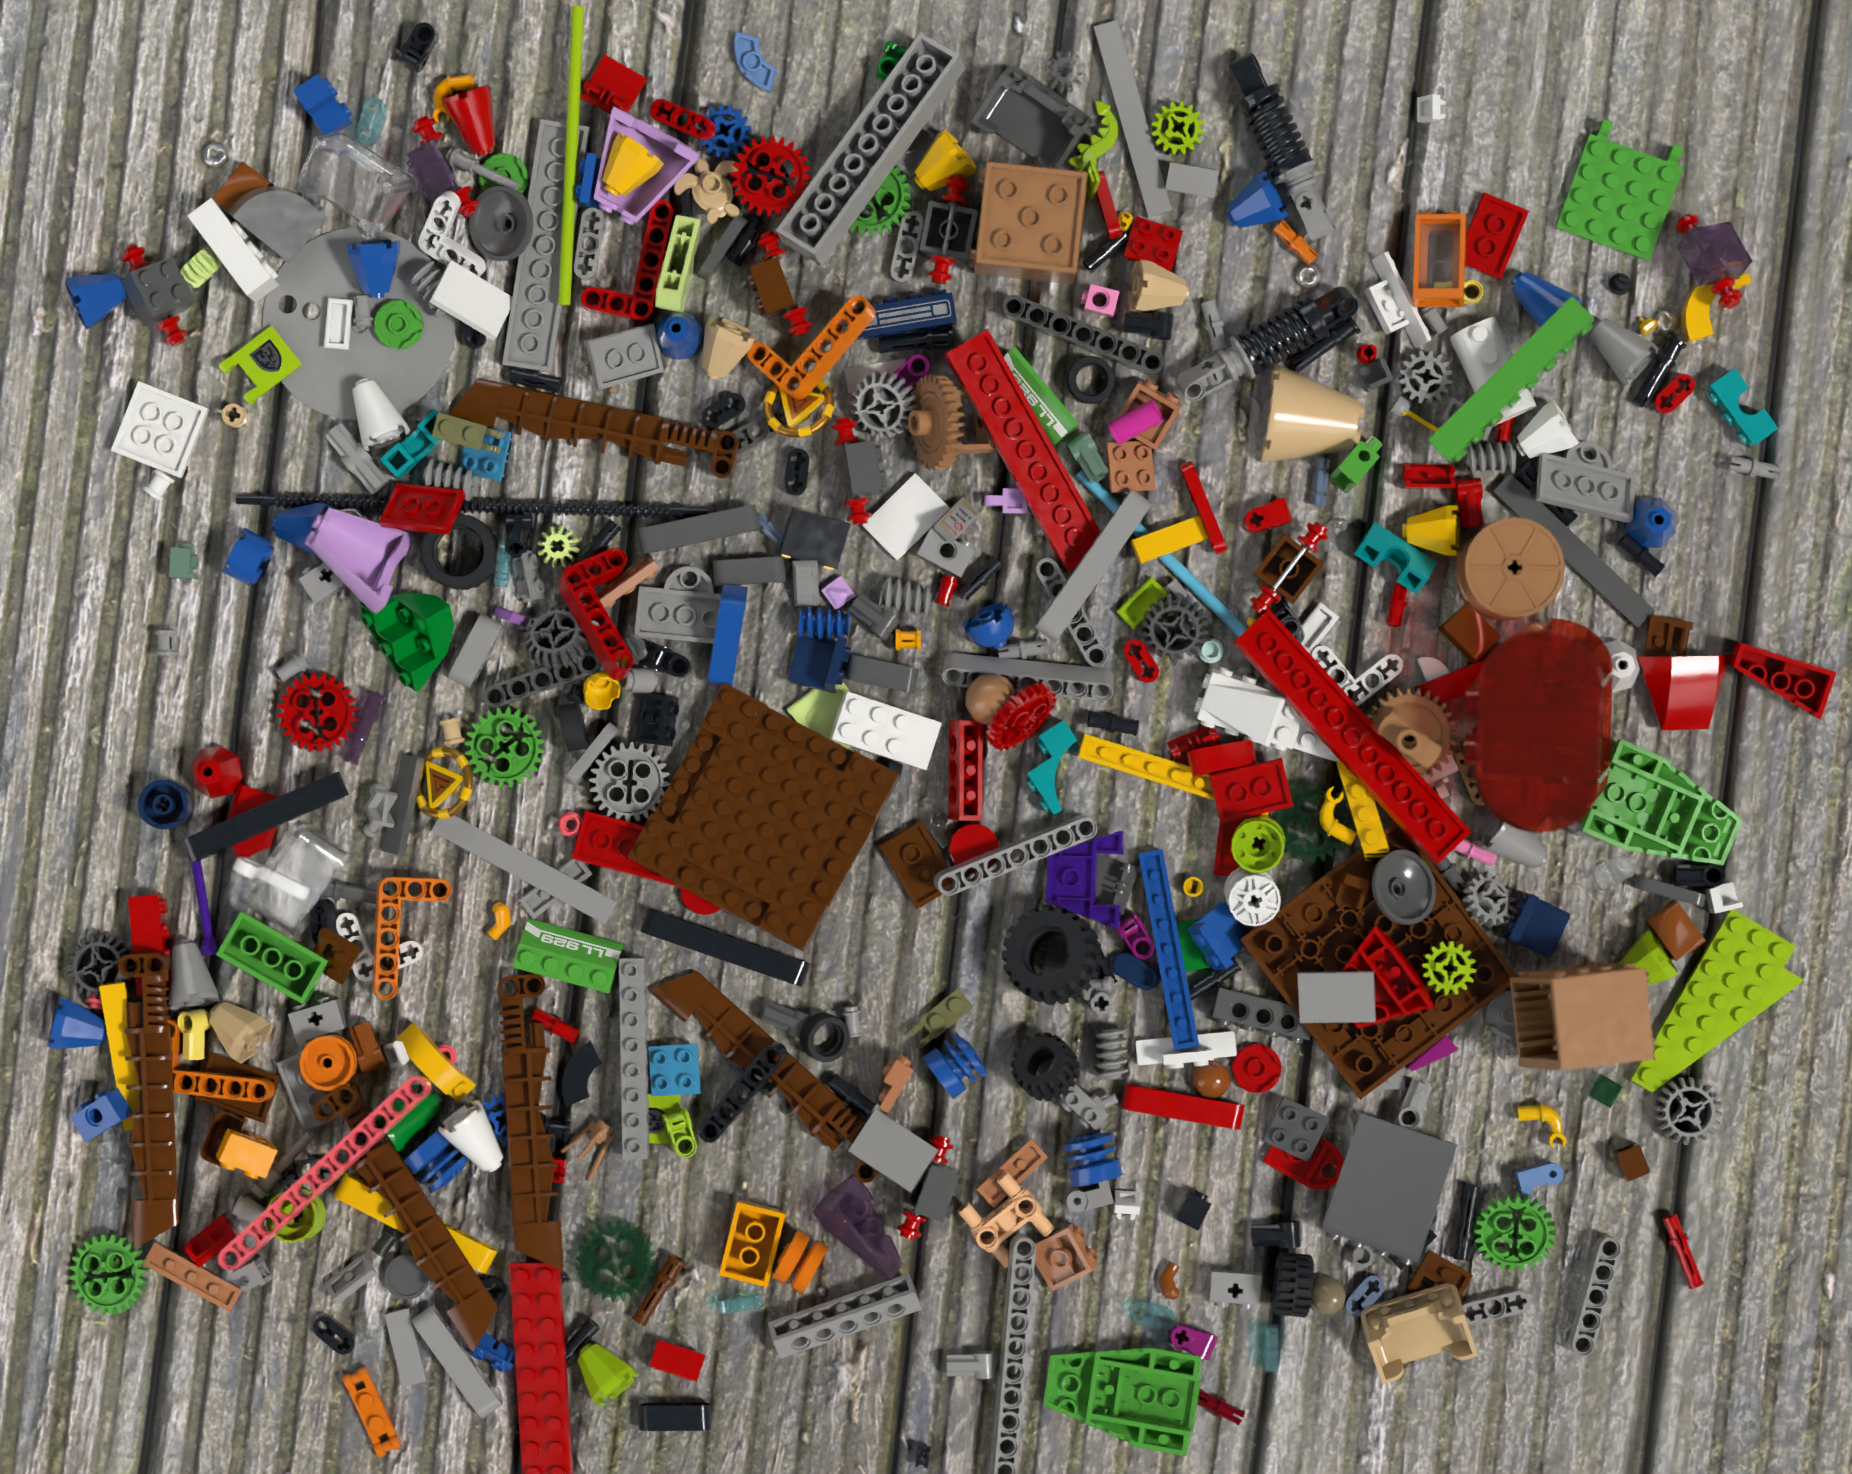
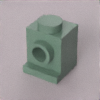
[169,543,198,580]

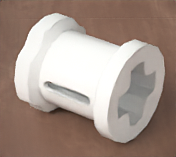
[143,469,175,502]

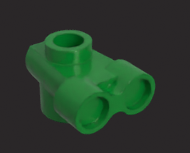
[874,41,907,82]

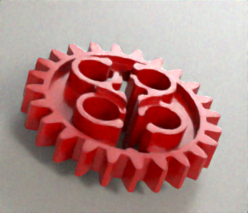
[730,135,812,218]
[277,672,359,753]
[986,683,1056,751]

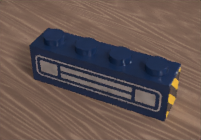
[857,289,957,341]

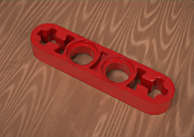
[1179,461,1227,555]

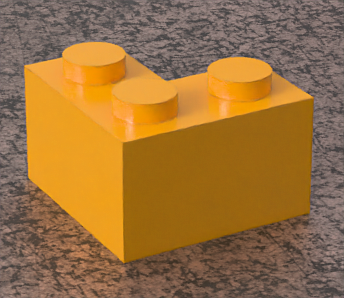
[216,1128,278,1179]

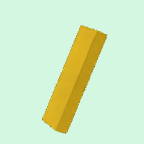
[1130,516,1208,565]

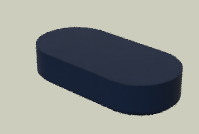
[1112,952,1159,990]

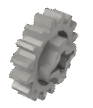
[1398,350,1453,405]
[1462,872,1515,928]

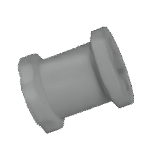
[155,630,178,656]
[1089,991,1113,1015]

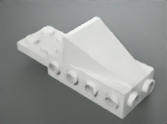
[1194,667,1339,762]

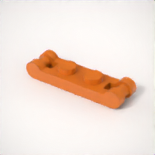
[342,1366,402,1458]

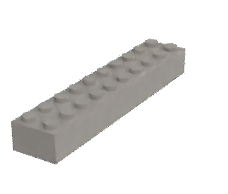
[776,33,966,266]

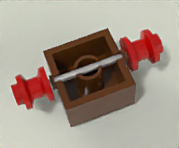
[747,231,813,337]
[1250,522,1329,616]

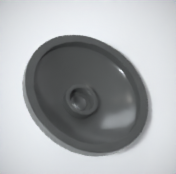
[469,186,534,261]
[1372,850,1436,925]

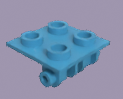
[460,428,512,482]
[648,1043,701,1096]

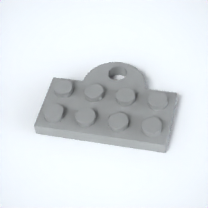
[1536,441,1636,523]
[634,566,721,644]

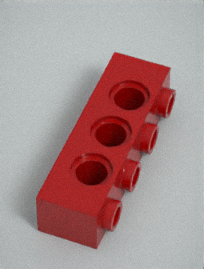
[948,720,983,821]

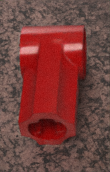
[1455,477,1483,528]

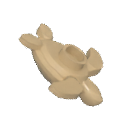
[674,157,740,225]

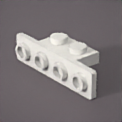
[1364,251,1431,348]
[1135,1031,1237,1069]

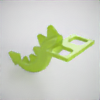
[1069,101,1118,199]

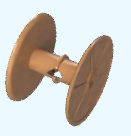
[1455,518,1565,621]

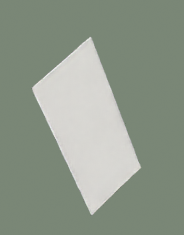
[844,358,906,393]

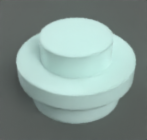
[1198,638,1223,663]

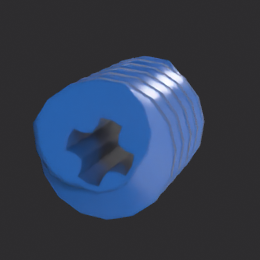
[798,606,851,640]

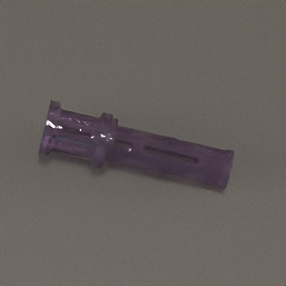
[343,689,388,765]

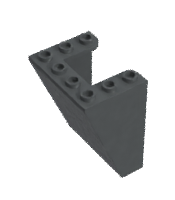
[1321,1112,1457,1265]

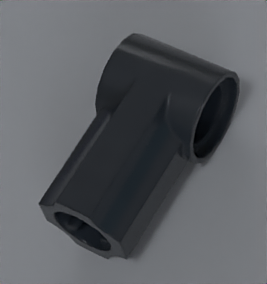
[1123,311,1174,340]
[505,514,533,557]
[1673,864,1725,887]
[1251,1220,1301,1248]

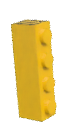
[1336,760,1390,861]

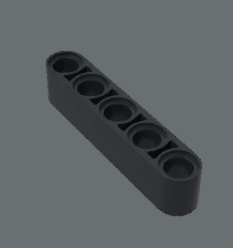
[698,1042,787,1143]

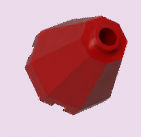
[189,745,244,798]

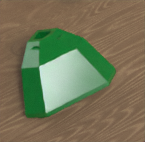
[359,592,455,692]

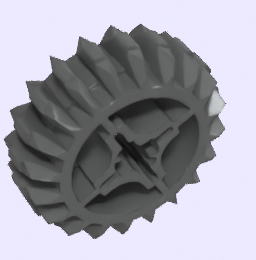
[1141,593,1209,660]
[524,605,589,670]
[66,933,134,999]

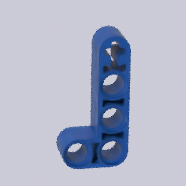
[708,584,748,686]

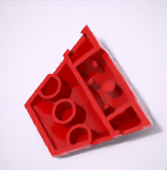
[1637,654,1731,731]
[1342,925,1435,1029]

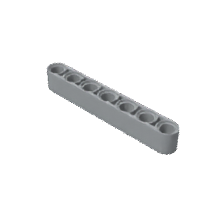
[1035,489,1152,642]
[942,653,1114,701]
[933,815,1098,896]

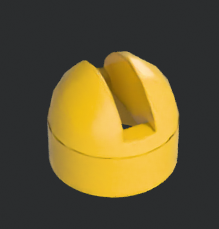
[1183,877,1204,897]

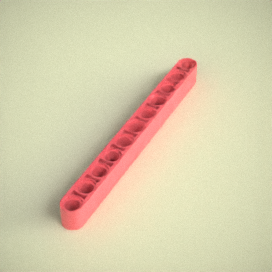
[218,1076,432,1270]

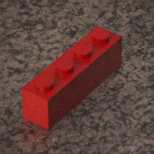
[128,894,172,997]

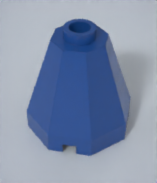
[1226,171,1290,228]
[347,240,401,298]
[65,274,127,330]
[1624,498,1676,548]
[272,503,334,554]
[47,996,108,1049]

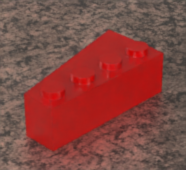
[1728,641,1837,720]

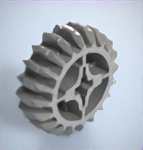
[850,371,917,438]
[1654,1077,1722,1145]

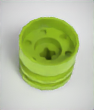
[1232,815,1285,873]
[265,1189,326,1243]

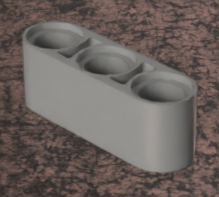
[448,614,504,689]

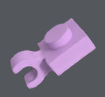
[984,488,1027,514]

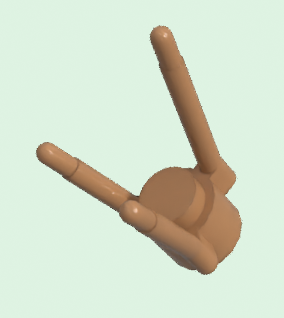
[560,1118,615,1181]

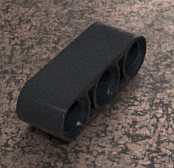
[639,1402,711,1431]

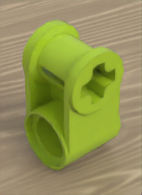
[661,1107,697,1158]

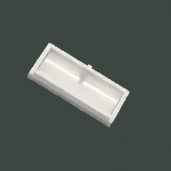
[1450,317,1537,427]

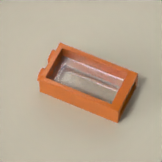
[1413,211,1467,307]

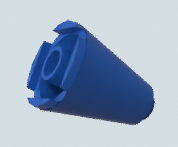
[1511,271,1581,328]
[655,311,704,360]

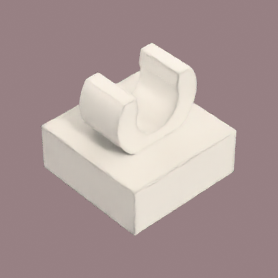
[1417,94,1446,123]
[1114,1190,1140,1220]

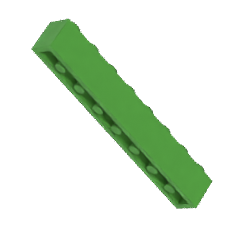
[1428,296,1594,464]

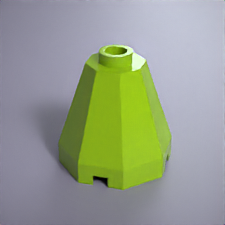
[1619,930,1678,985]
[577,1343,640,1407]

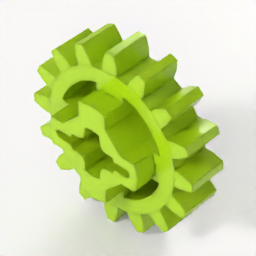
[1151,101,1205,156]
[1421,941,1476,995]

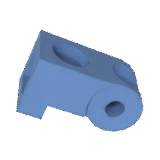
[1513,1162,1564,1197]

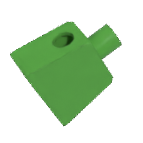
[1329,436,1382,494]

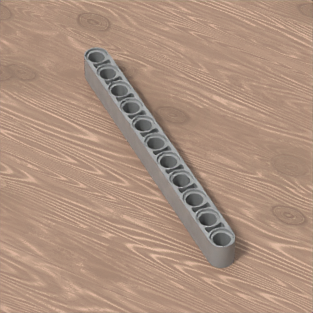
[990,1234,1036,1474]

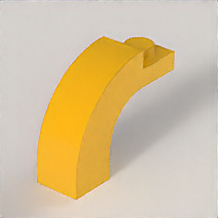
[1681,270,1752,343]
[396,1022,476,1103]

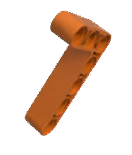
[747,295,876,400]
[372,876,452,1000]
[167,1018,275,1102]

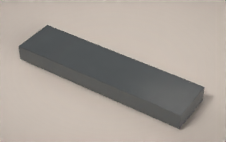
[382,754,424,856]

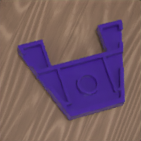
[1046,831,1125,929]

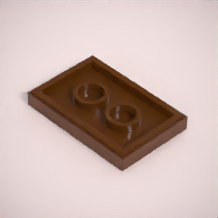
[878,820,952,909]
[194,1051,281,1123]

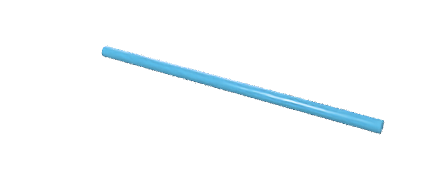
[1076,470,1247,637]

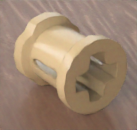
[222,404,248,428]
[439,717,465,746]

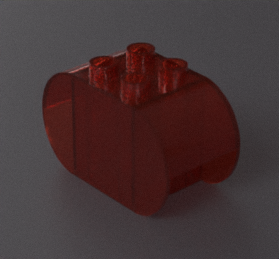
[1464,618,1613,833]

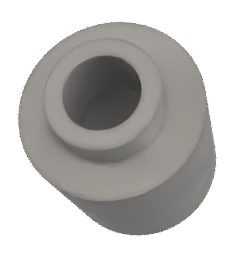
[619,668,658,693]

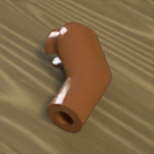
[1159,1261,1180,1300]

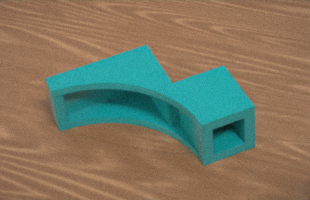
[1025,720,1077,815]

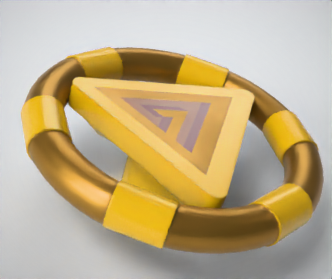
[763,379,835,438]
[416,746,473,819]

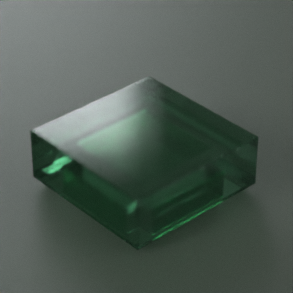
[1588,1074,1623,1108]

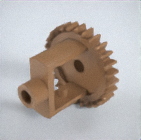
[908,375,996,470]
[1366,687,1458,779]

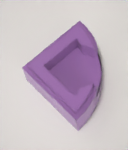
[494,607,530,627]

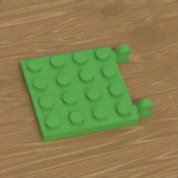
[1555,119,1684,262]

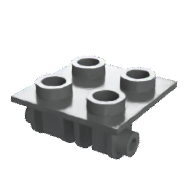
[1095,854,1139,915]
[1263,1097,1330,1162]

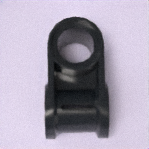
[397,22,438,73]
[1270,597,1305,644]
[642,642,692,678]

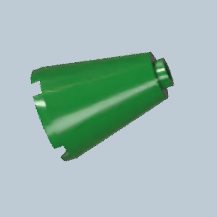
[375,1091,443,1154]

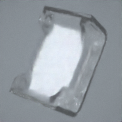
[294,133,415,240]
[240,820,354,936]

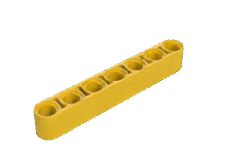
[333,1173,498,1274]

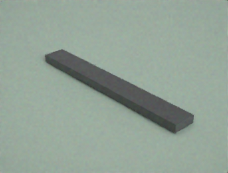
[1493,474,1654,628]

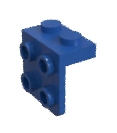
[575,153,619,213]
[1186,902,1246,970]

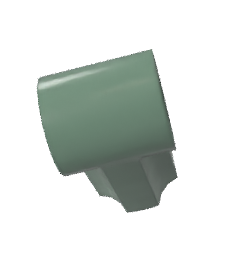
[1065,431,1109,484]

